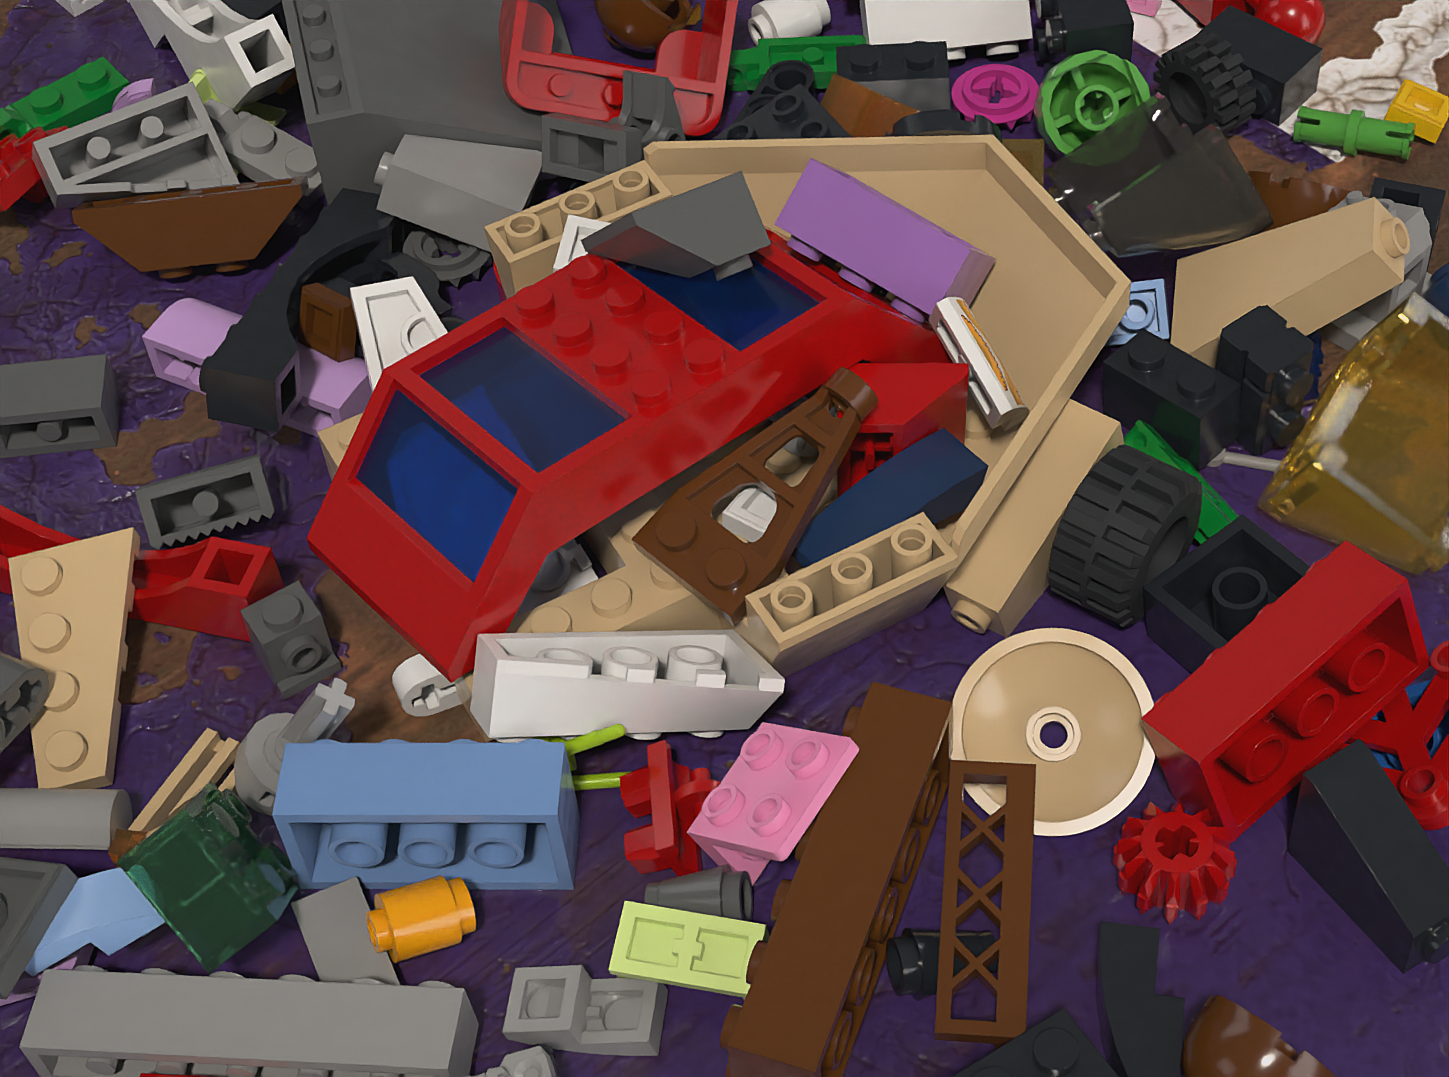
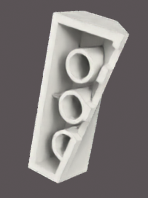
[470,629,785,743]

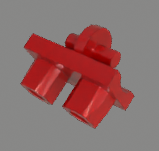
[619,740,721,876]

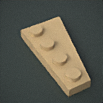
[8,527,141,789]

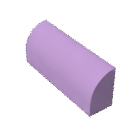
[142,298,372,438]

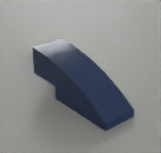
[791,428,989,568]

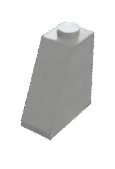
[374,134,542,252]

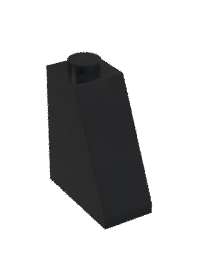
[1287,739,1449,974]

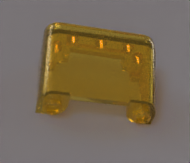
[1257,292,1449,575]

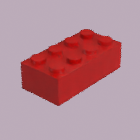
[1141,540,1431,843]

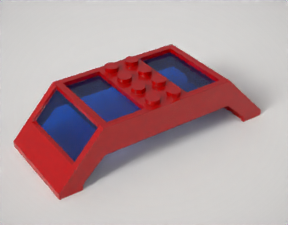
[306,226,953,683]

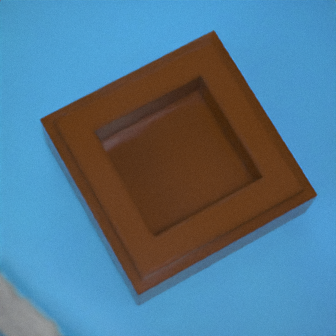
[297,282,357,362]

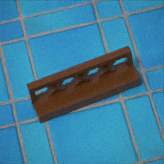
[935,760,1036,1050]

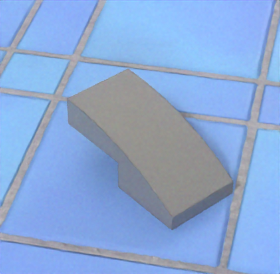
[502,965,668,1056]

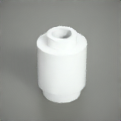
[748,0,831,46]

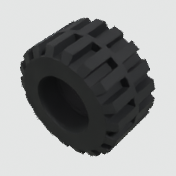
[1048,444,1202,627]

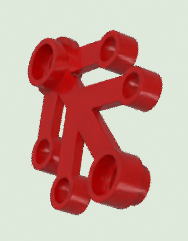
[1325,640,1449,830]

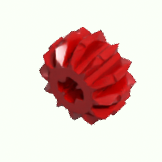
[1113,798,1237,925]

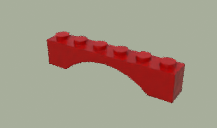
[0,504,284,642]

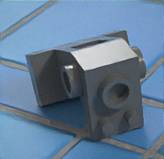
[541,70,686,182]

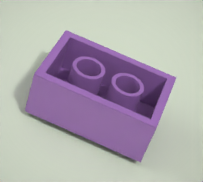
[775,158,996,323]

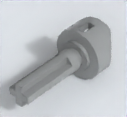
[234,678,355,816]

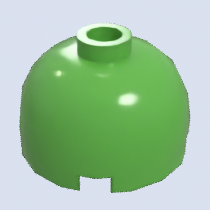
[1034,50,1152,166]

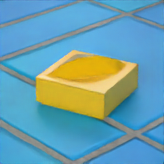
[1383,79,1449,143]

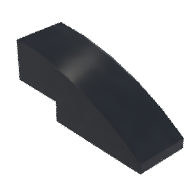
[1096,921,1185,1077]

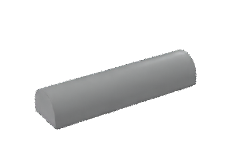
[0,788,133,850]

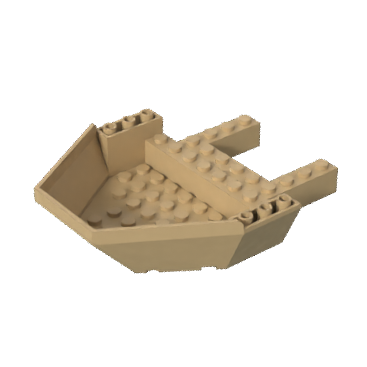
[317,135,1131,743]

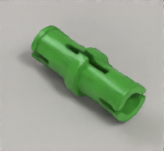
[1293,106,1416,160]

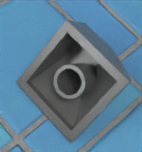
[581,171,771,281]

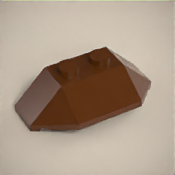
[71,175,309,278]

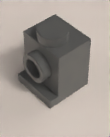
[240,581,342,700]

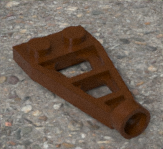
[632,367,879,626]

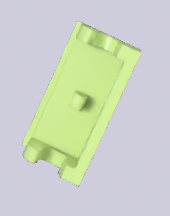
[608,901,770,1000]

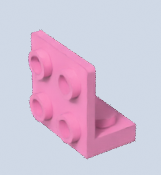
[687,722,859,886]

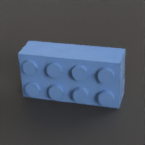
[272,739,580,890]

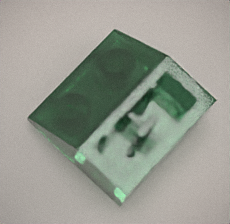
[116,780,299,974]

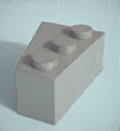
[32,81,240,209]

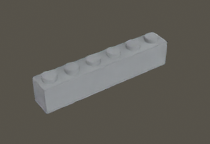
[19,965,479,1077]

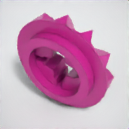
[951,64,1039,131]

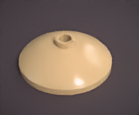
[951,628,1156,837]

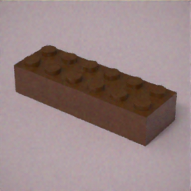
[720,682,953,1077]

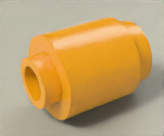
[365,875,476,963]

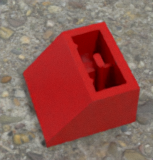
[837,361,969,498]

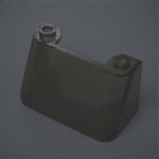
[1043,92,1274,258]

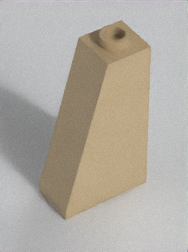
[1170,197,1410,369]
[943,398,1124,638]

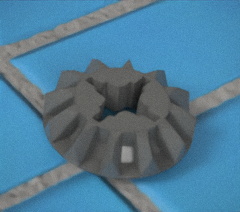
[402,225,492,288]

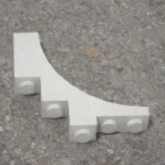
[129,0,295,112]

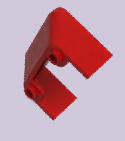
[498,0,738,136]

